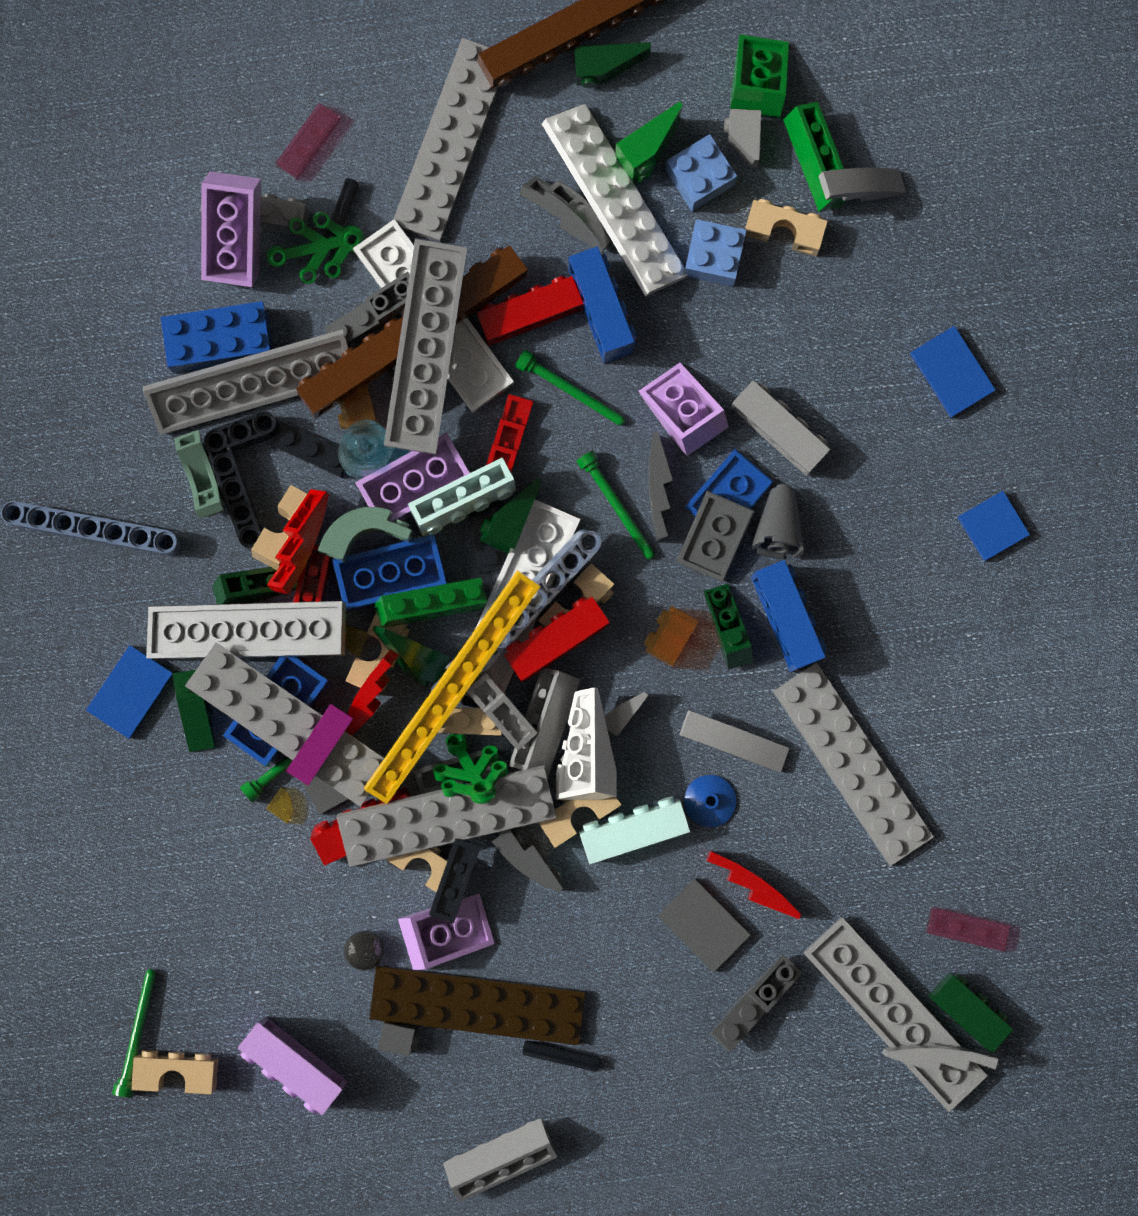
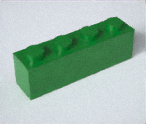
[783,102,847,212]
[375,578,487,628]

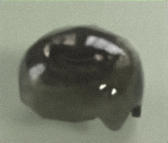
[343,930,385,971]

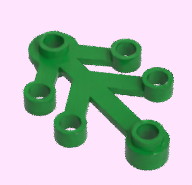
[265,211,364,284]
[433,733,508,804]

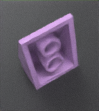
[639,363,729,456]
[398,893,495,970]

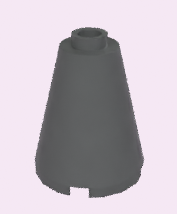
[752,484,805,559]

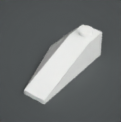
[556,687,617,800]

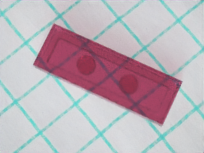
[275,103,341,180]
[926,907,1010,951]

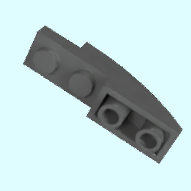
[520,176,613,253]
[325,271,410,345]
[492,829,564,892]
[709,955,802,1052]

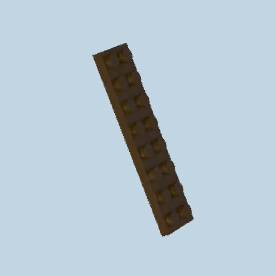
[369,965,585,1045]

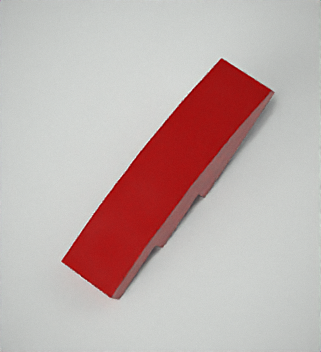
[487,394,534,501]
[267,489,329,594]
[345,649,399,736]
[706,851,801,919]

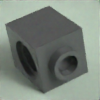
[378,1021,420,1056]

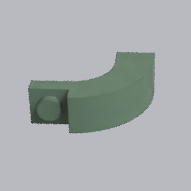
[174,430,225,519]
[318,507,413,563]

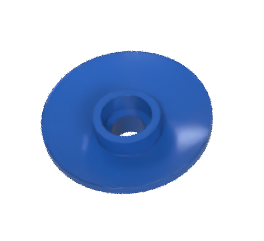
[684,775,736,827]

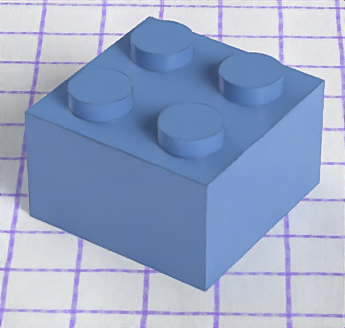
[665,134,737,211]
[684,219,746,287]

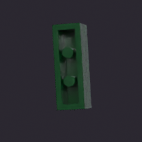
[927,973,1013,1053]

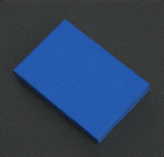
[910,326,995,418]
[684,449,774,517]
[86,645,173,739]

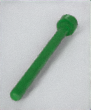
[515,349,625,426]
[576,450,655,560]
[240,756,293,803]
[112,969,156,1098]

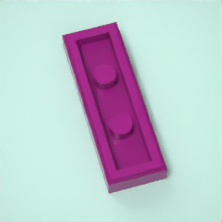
[286,704,353,786]

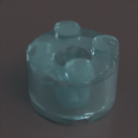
[338,420,393,478]

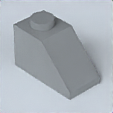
[723,109,761,168]

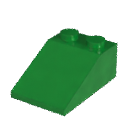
[730,34,789,117]
[615,101,683,184]

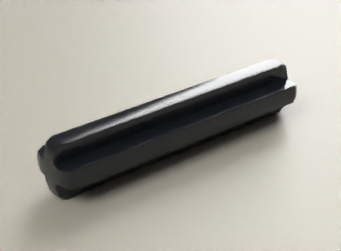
[324,178,359,251]
[522,1041,600,1072]

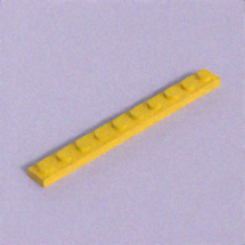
[364,570,541,804]

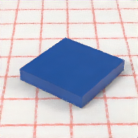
[957,491,1030,561]

